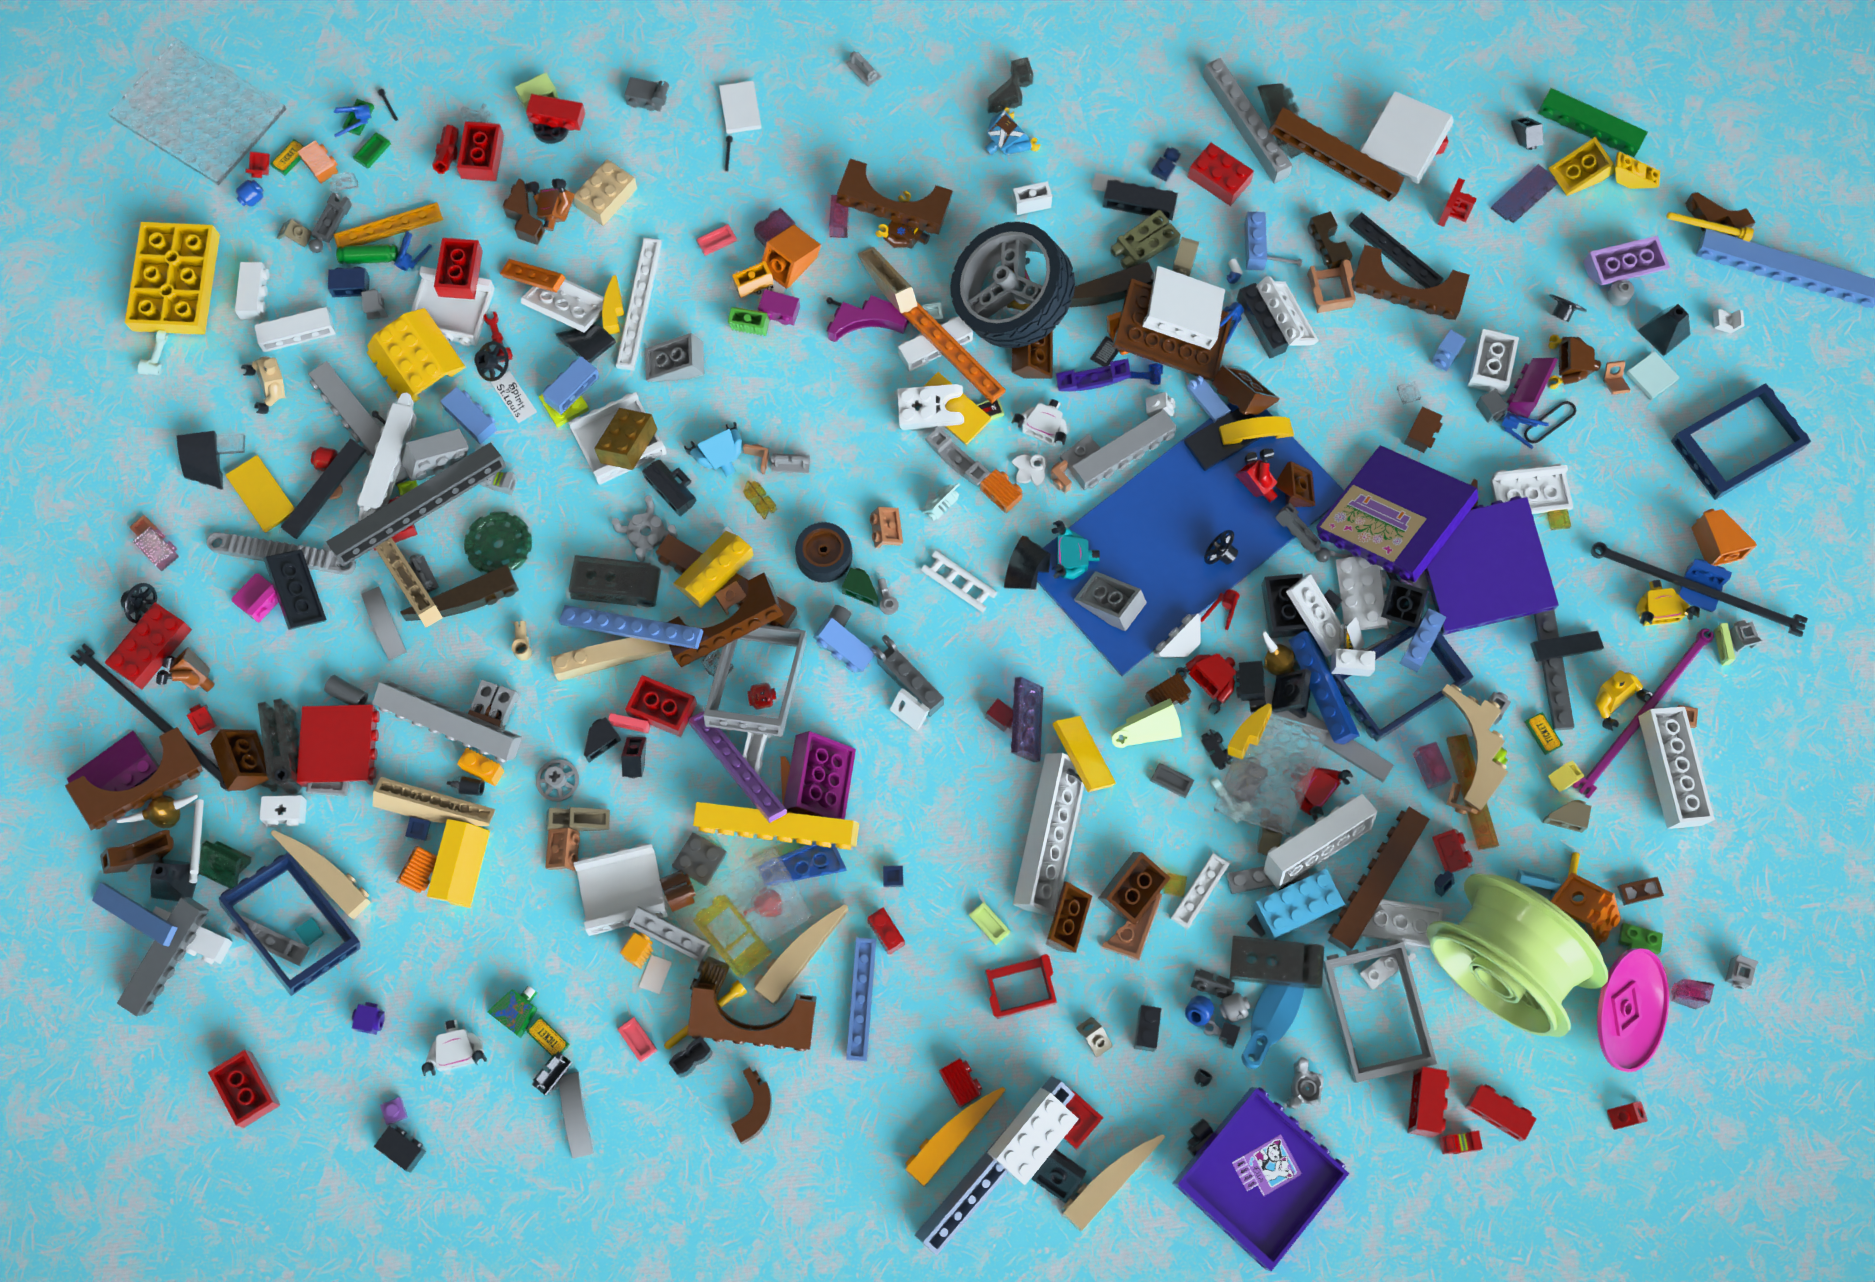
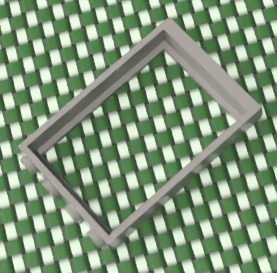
[703,625,807,737]
[1322,940,1437,1083]

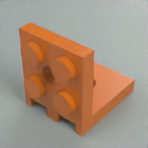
[1551,872,1621,947]

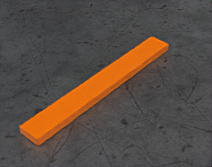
[893,301,1006,403]

